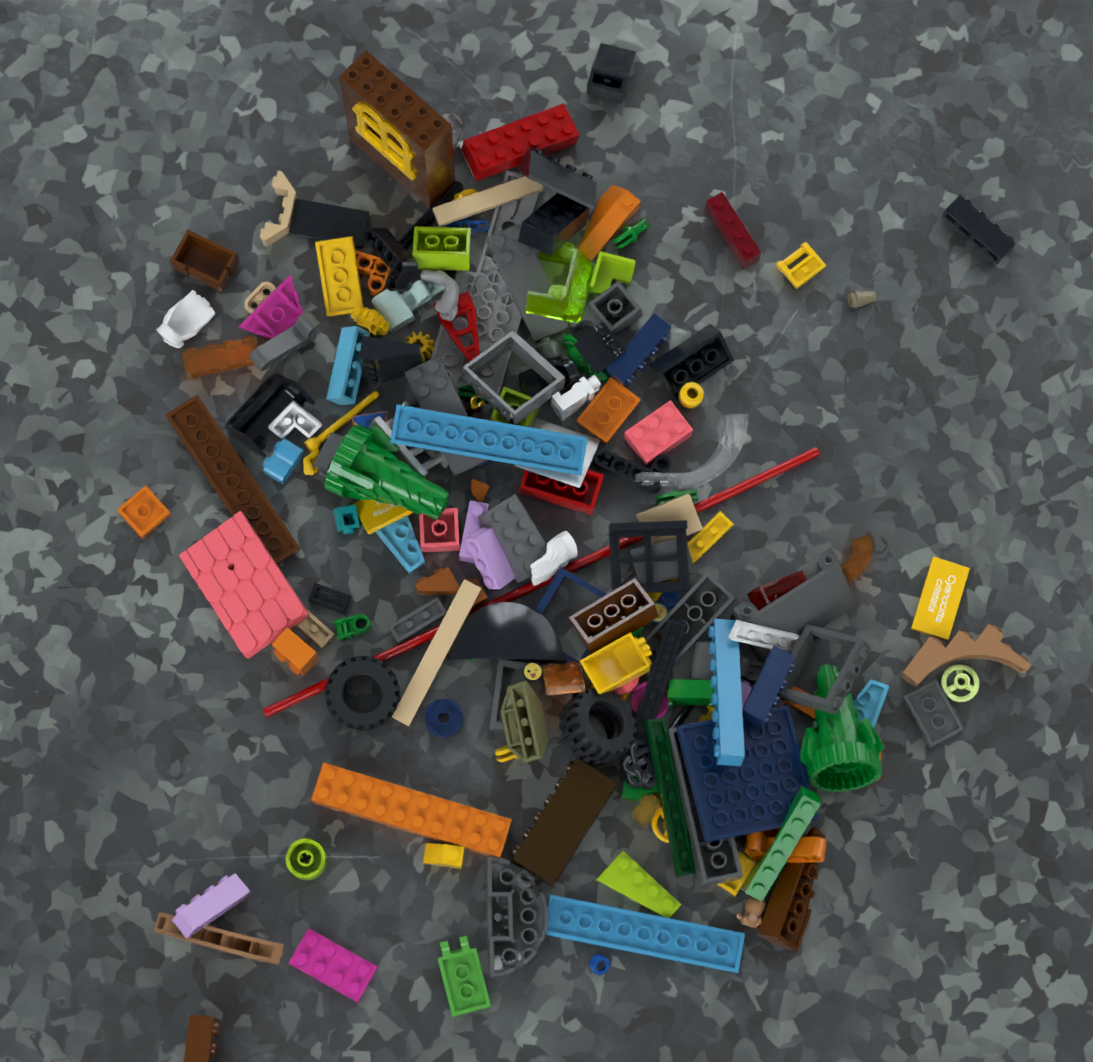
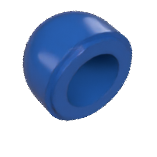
[589,954,610,975]

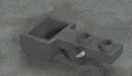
[690,641,763,682]

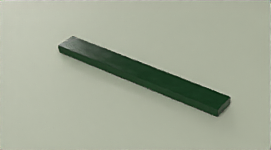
[645,717,696,877]

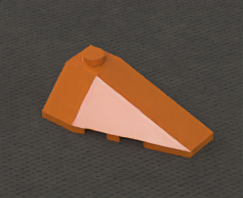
[578,185,641,262]

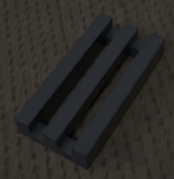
[308,583,351,615]

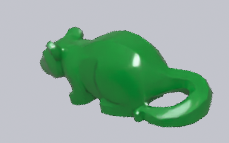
[563,334,609,382]

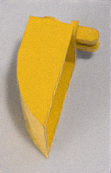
[580,632,652,694]

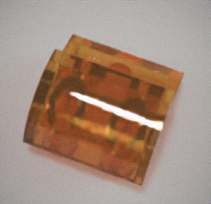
[542,661,585,696]

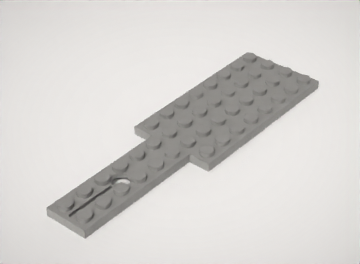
[431,171,539,420]

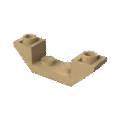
[260,171,297,247]

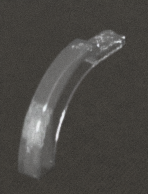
[636,414,748,490]

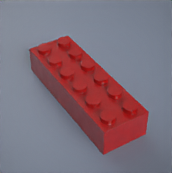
[461,103,580,181]

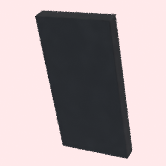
[289,199,370,248]

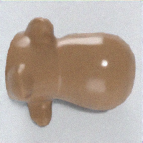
[736,896,766,929]

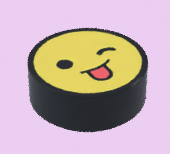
[523,662,543,682]

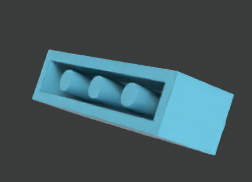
[326,326,370,405]

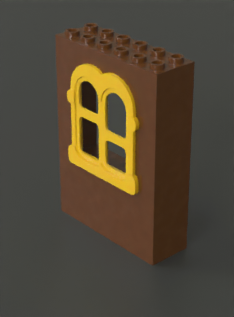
[339,50,455,208]

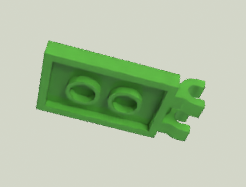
[438,936,491,1017]

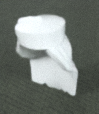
[156,290,215,348]
[530,530,578,586]

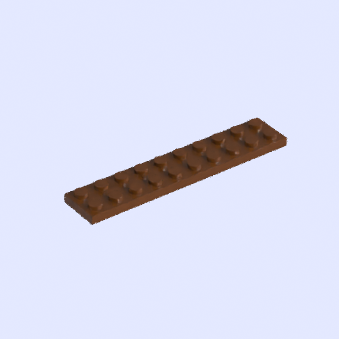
[166,395,301,565]

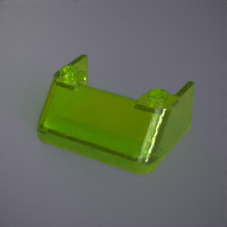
[525,242,594,322]

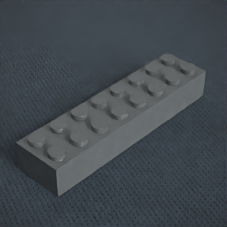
[668,728,743,887]

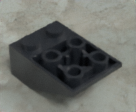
[587,43,636,102]

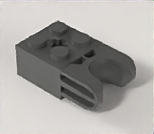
[568,281,643,337]

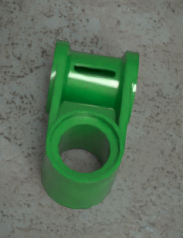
[332,614,371,642]

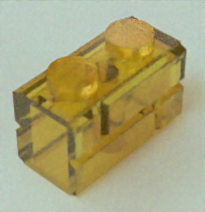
[631,794,661,828]

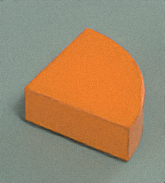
[471,479,490,503]

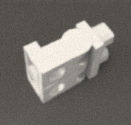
[551,375,601,421]

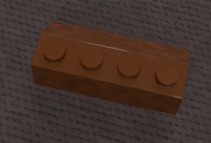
[569,578,659,654]

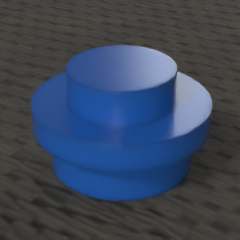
[661,592,680,609]

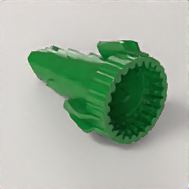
[324,425,449,520]
[800,664,884,792]

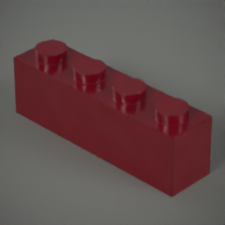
[705,192,761,269]

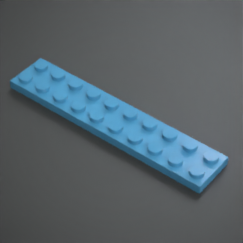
[390,405,588,476]
[546,895,745,974]

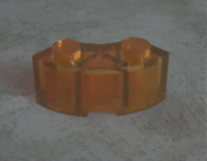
[841,534,873,585]

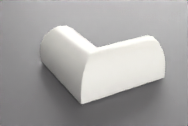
[268,400,322,440]

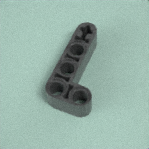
[249,311,321,371]

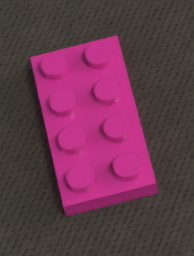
[289,928,378,1002]

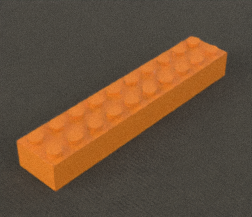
[311,763,512,858]

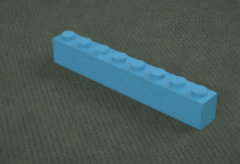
[708,619,745,766]

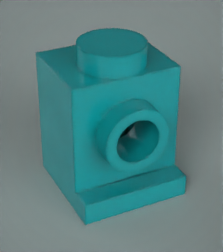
[332,505,360,535]

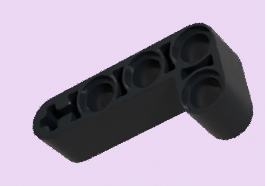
[365,227,418,292]
[593,450,671,493]

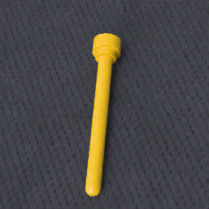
[304,391,380,453]

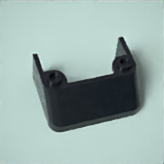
[225,373,316,458]

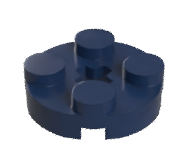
[424,699,463,739]

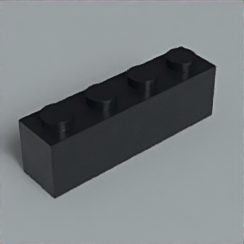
[943,195,1016,265]

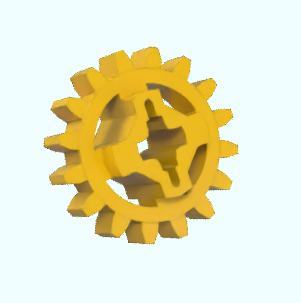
[351,306,390,336]

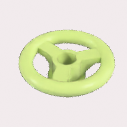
[941,664,980,702]

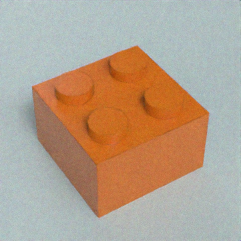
[271,627,319,677]

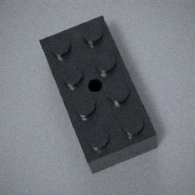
[518,192,590,256]

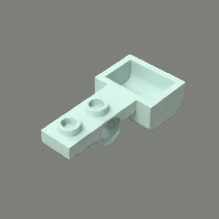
[371,280,445,334]

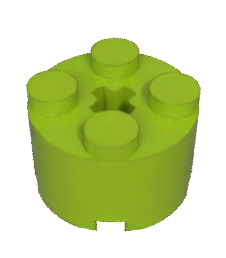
[285,838,327,881]

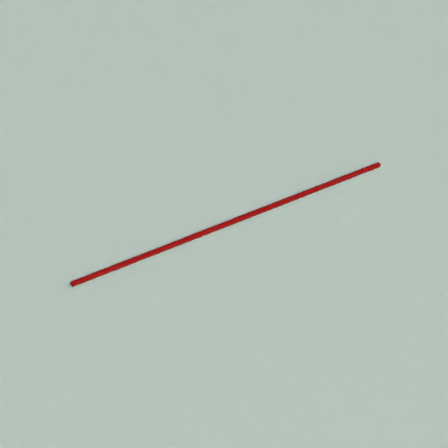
[262,447,820,718]

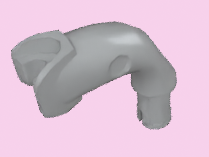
[420,269,460,321]

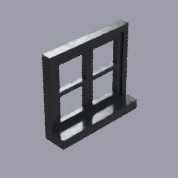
[608,520,690,594]

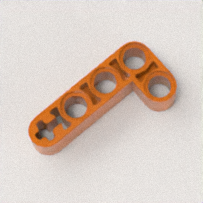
[355,250,391,297]
[744,832,827,863]

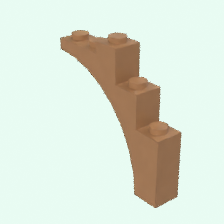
[900,624,1031,687]
[153,912,284,964]

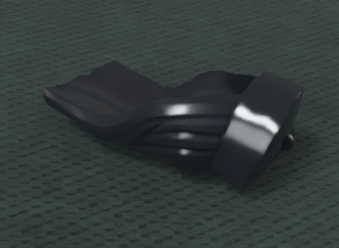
[519,357,581,399]

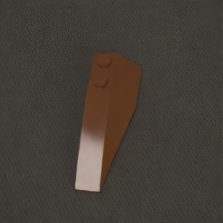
[758,827,825,952]

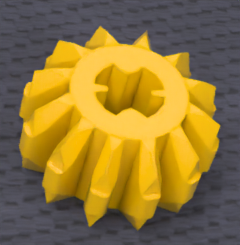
[405,331,434,363]

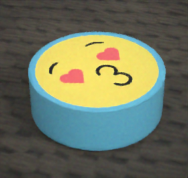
[652,603,667,623]

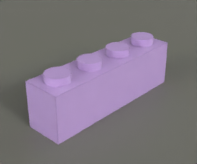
[172,873,250,938]

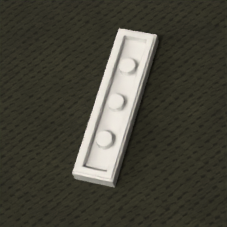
[729,620,800,654]

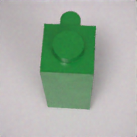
[666,679,714,708]

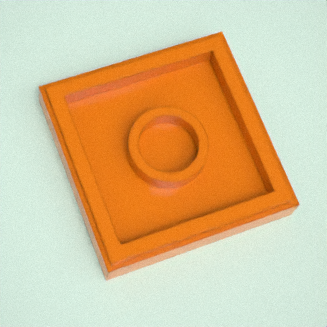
[117,485,171,539]

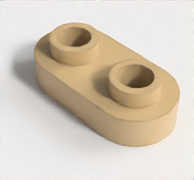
[244,282,276,314]

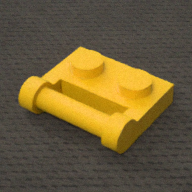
[776,242,826,289]

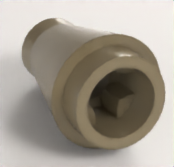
[847,290,877,309]

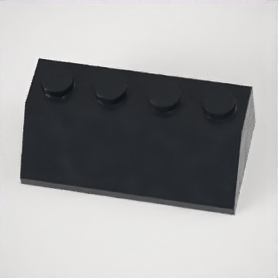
[649,324,734,401]

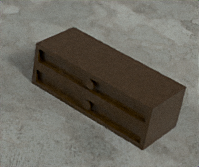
[512,758,617,888]

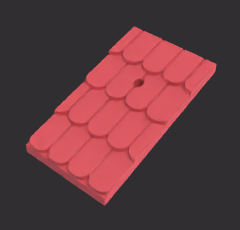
[179,511,310,659]

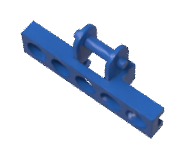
[440,216,489,237]

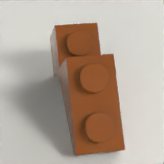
[414,567,488,610]

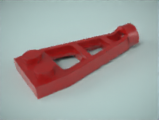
[433,291,480,363]

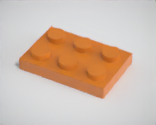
[576,377,641,445]

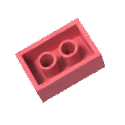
[624,400,693,468]

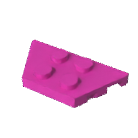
[238,275,303,339]

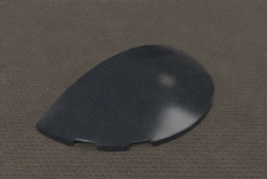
[447,602,563,661]

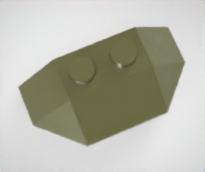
[501,681,549,763]

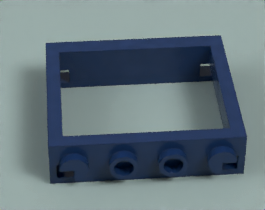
[535,567,607,670]

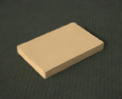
[636,493,703,544]

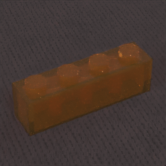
[182,336,259,379]

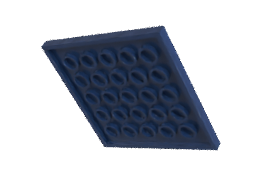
[676,705,819,843]

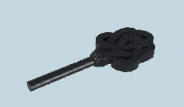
[621,705,695,790]

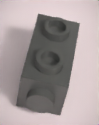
[313,433,345,477]

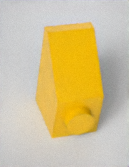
[423,843,465,869]

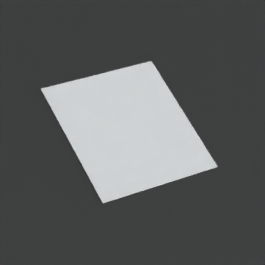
[514,418,600,488]

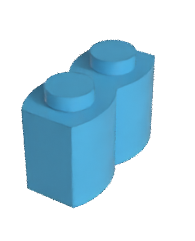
[262,439,304,484]

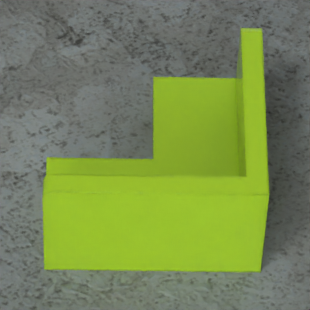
[589,251,636,295]

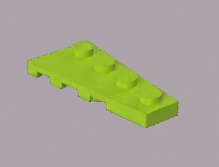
[596,851,682,918]

